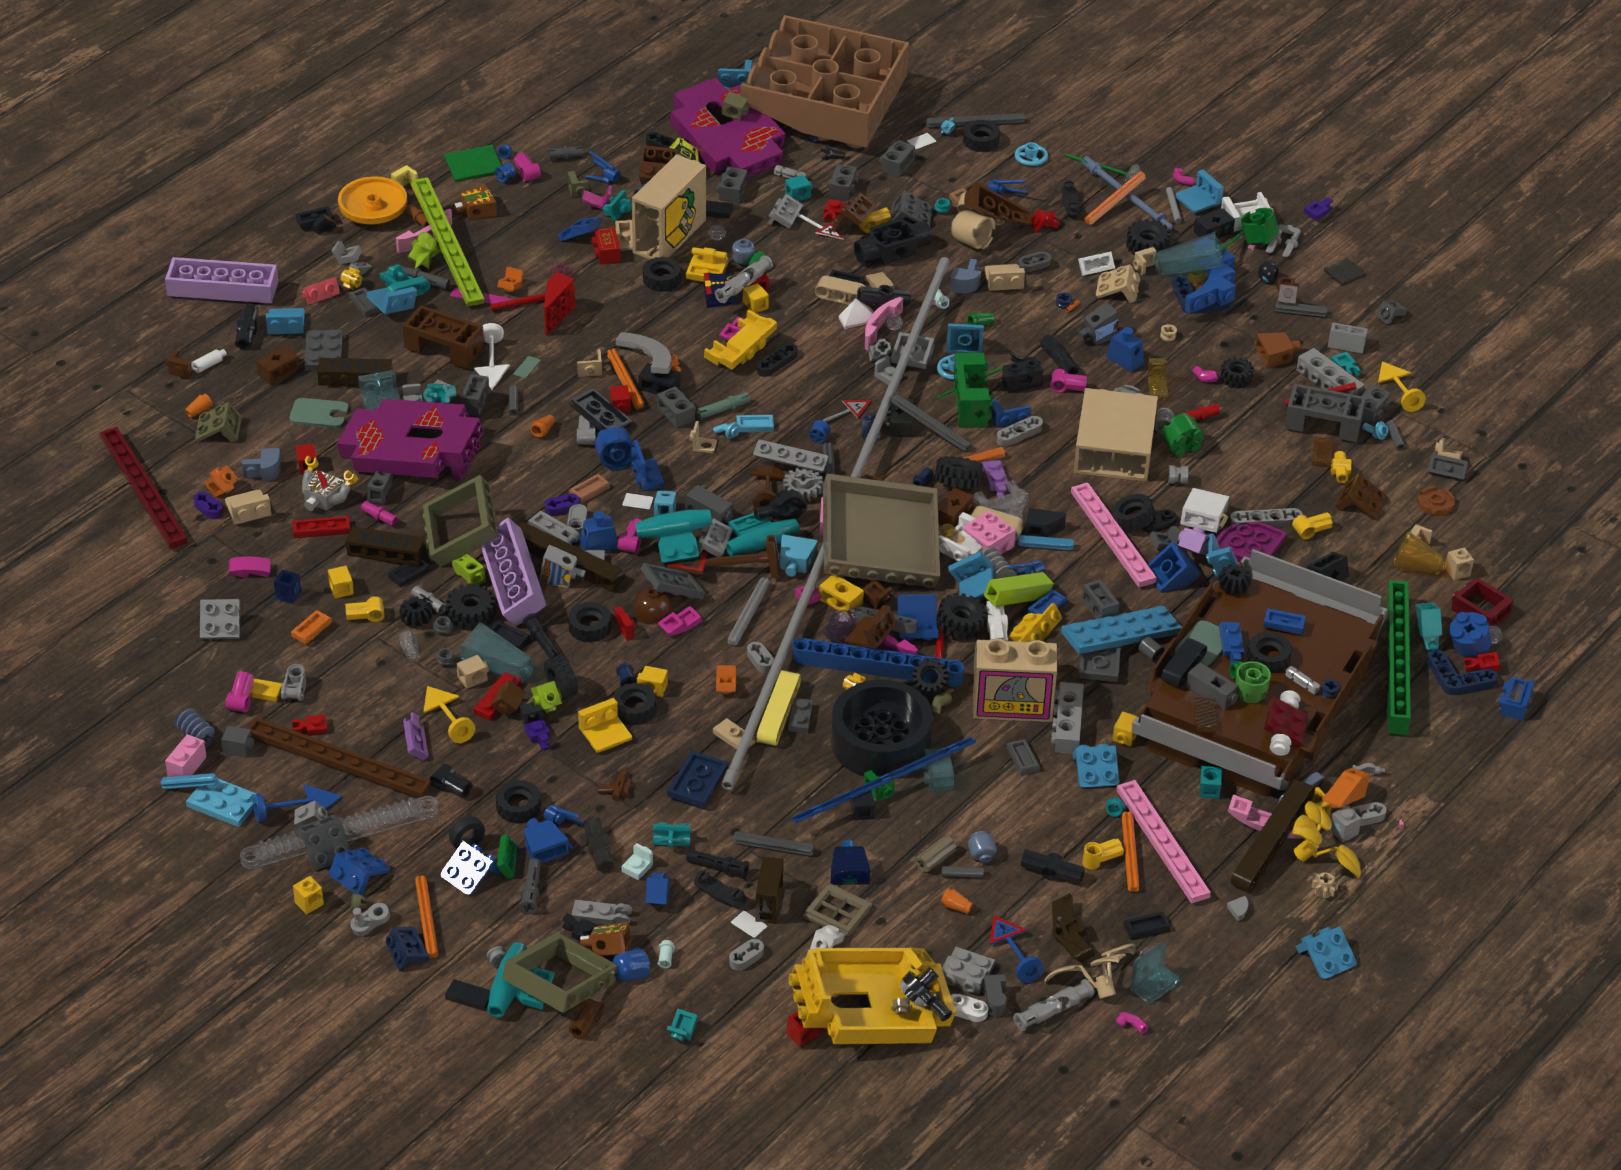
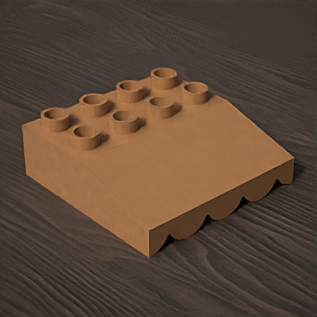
[740,15,909,148]

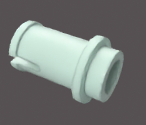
[934,289,949,309]
[658,940,675,969]

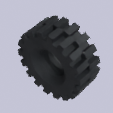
[1126,219,1171,258]
[934,456,983,489]
[446,583,496,631]
[937,593,987,640]

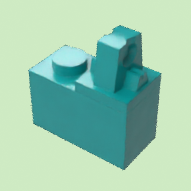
[1415,602,1442,650]

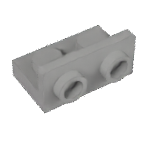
[768,194,803,229]
[697,518,733,557]

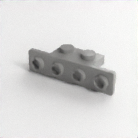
[753,439,829,473]

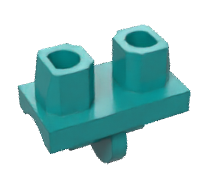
[602,190,632,221]
[379,264,413,288]
[423,383,456,403]
[653,822,691,848]

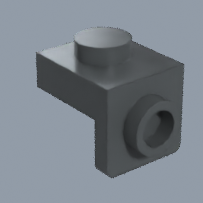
[1149,526,1180,551]

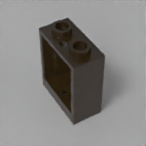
[755,857,784,924]

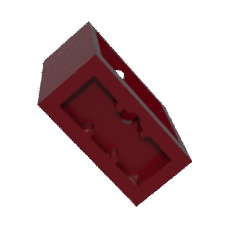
[1451,577,1514,630]

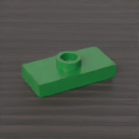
[497,834,518,879]

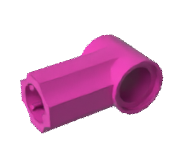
[514,152,541,182]
[1050,369,1087,393]
[617,518,642,554]
[225,671,255,713]

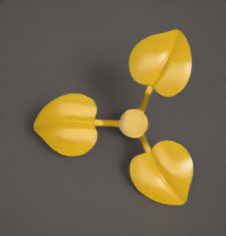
[1293,801,1361,879]

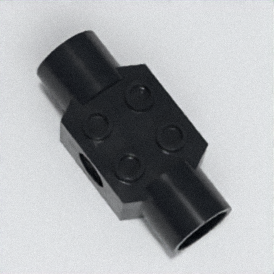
[854,219,932,264]

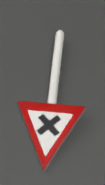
[797,213,844,240]

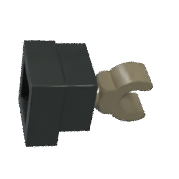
[519,696,544,725]

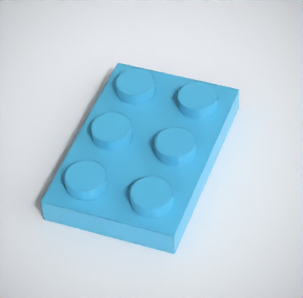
[186,779,257,827]

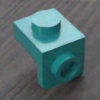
[667,1009,699,1042]

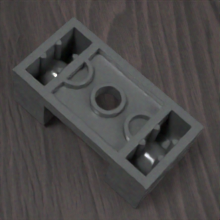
[1285,383,1366,442]

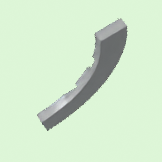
[616,332,672,374]

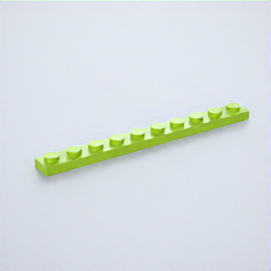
[411,177,484,307]

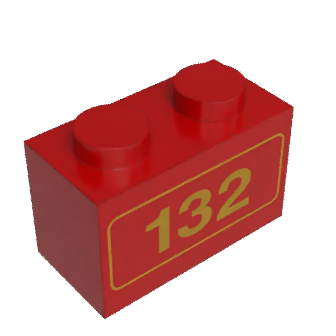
[592,227,621,264]

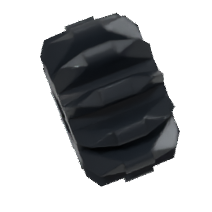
[1218,564,1251,596]
[399,596,432,628]

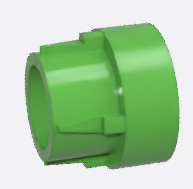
[1235,661,1271,703]

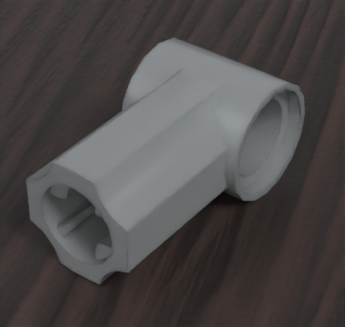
[868,339,891,362]
[577,415,596,445]

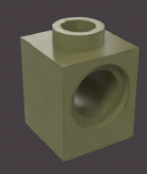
[722,92,749,121]

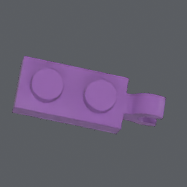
[982,460,1009,499]
[403,712,429,761]

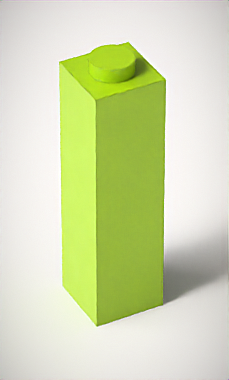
[984,572,1054,607]

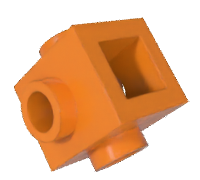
[204,465,238,497]

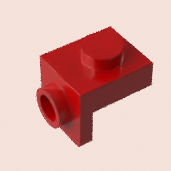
[1032,209,1060,232]

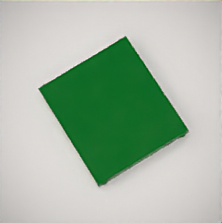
[444,145,502,182]

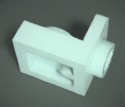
[622,843,653,880]

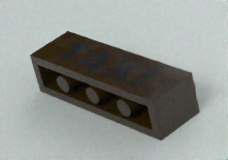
[317,358,393,387]
[345,526,427,566]

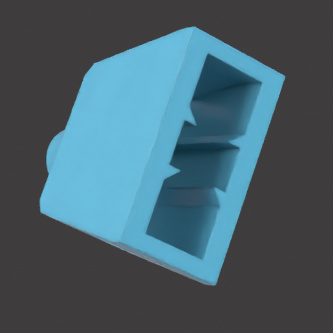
[654,491,676,516]
[780,534,818,576]

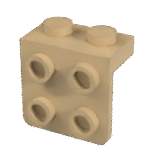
[984,264,1025,291]
[1096,264,1140,303]
[225,490,271,525]

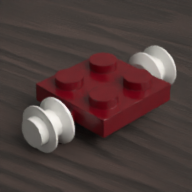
[1264,691,1308,756]

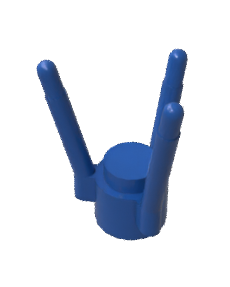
[585,151,621,184]
[988,179,1027,195]
[1007,560,1045,575]
[544,805,586,849]

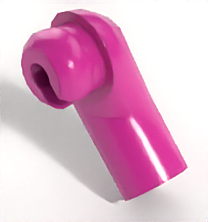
[1173,168,1195,186]
[1193,366,1219,383]
[1116,1012,1148,1034]

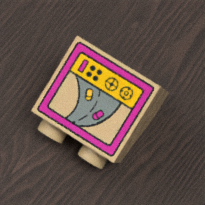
[973,638,1057,722]

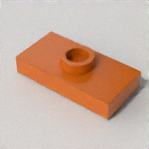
[291,610,332,644]

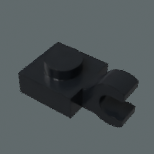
[562,913,599,941]

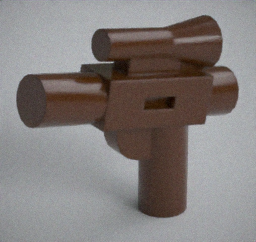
[598,769,632,801]

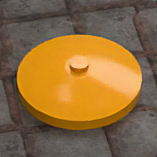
[338,177,407,224]

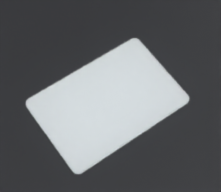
[907,133,936,149]
[622,493,653,509]
[731,911,767,938]

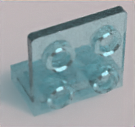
[358,370,401,410]
[1131,942,1180,1005]

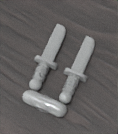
[1266,224,1301,257]

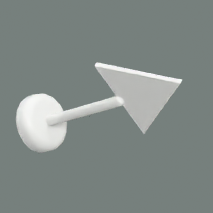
[474,323,510,390]

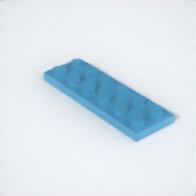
[1061,606,1182,654]

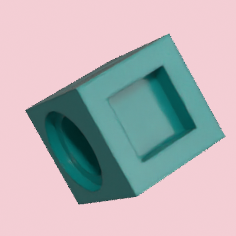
[785,175,813,201]
[1199,766,1222,799]

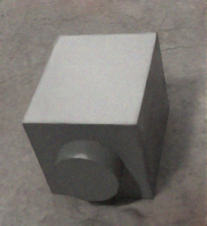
[221,726,254,757]

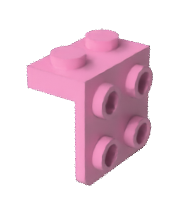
[963,511,1016,554]

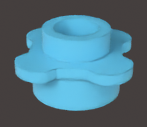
[940,118,956,135]

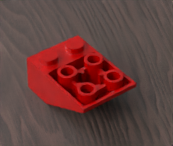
[544,272,576,335]

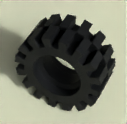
[1220,357,1254,389]
[912,658,948,697]

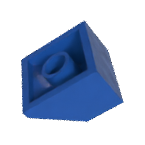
[1147,541,1201,593]

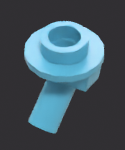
[1362,421,1388,440]
[713,422,739,439]

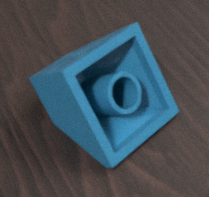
[946,324,984,354]

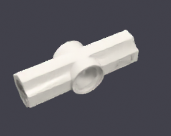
[986,601,1008,641]

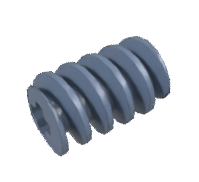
[173,708,215,749]

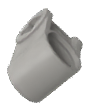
[281,664,306,701]

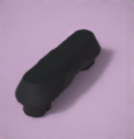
[1061,180,1081,219]
[694,870,747,909]

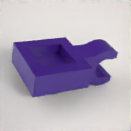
[1304,197,1333,221]
[524,719,550,750]

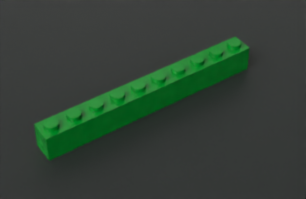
[1386,580,1411,735]

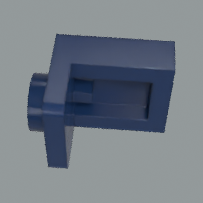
[861,414,880,439]

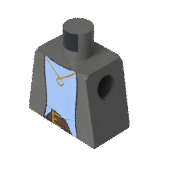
[1078,302,1119,345]

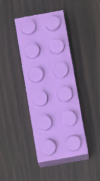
[165,257,279,303]
[481,517,547,627]

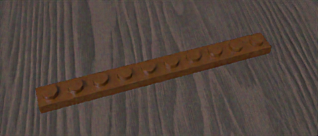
[246,717,432,799]

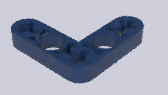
[1172,275,1231,314]
[1427,649,1498,695]

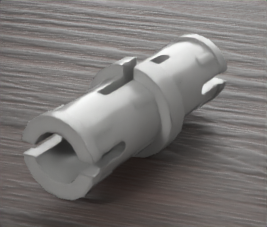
[411,586,447,615]

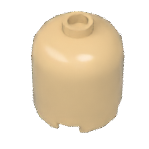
[951,210,995,249]

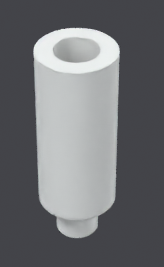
[191,349,227,373]

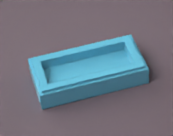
[736,415,774,432]

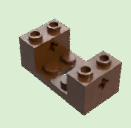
[403,305,484,369]

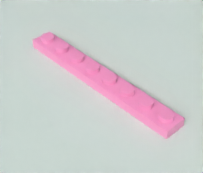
[1071,482,1156,588]
[1117,780,1211,904]

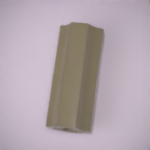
[915,836,957,872]

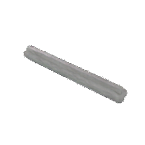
[728,577,770,646]

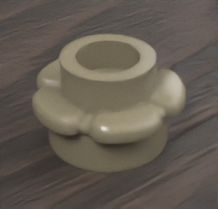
[891,998,912,1015]

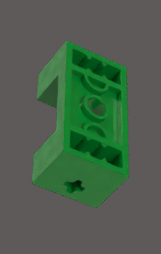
[953,353,993,428]

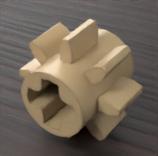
[1311,872,1338,898]

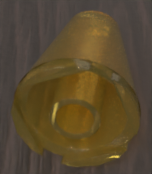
[1392,531,1448,575]

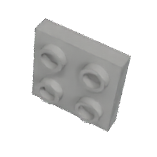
[200,599,240,639]

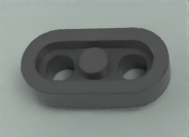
[1018,251,1052,273]

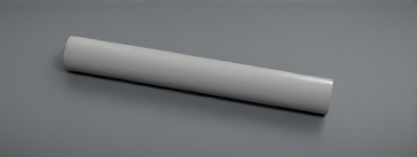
[1166,187,1182,224]

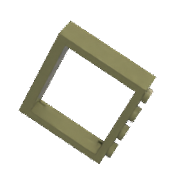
[423,475,499,567]
[502,932,618,1013]

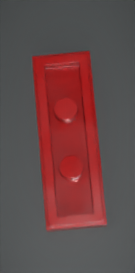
[293,516,351,538]

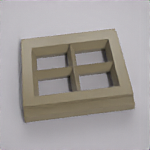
[803,883,872,938]

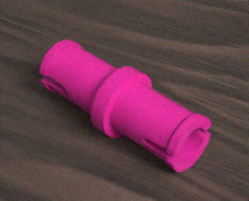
[361,501,399,527]

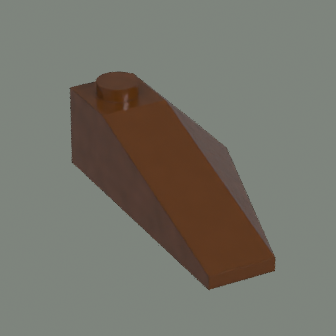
[964,182,1032,226]

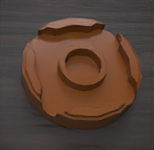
[1417,486,1455,516]

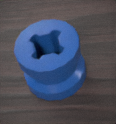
[495,162,516,183]
[809,420,830,443]

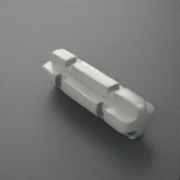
[774,165,807,179]
[1285,666,1321,694]

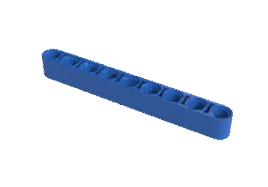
[792,638,964,687]

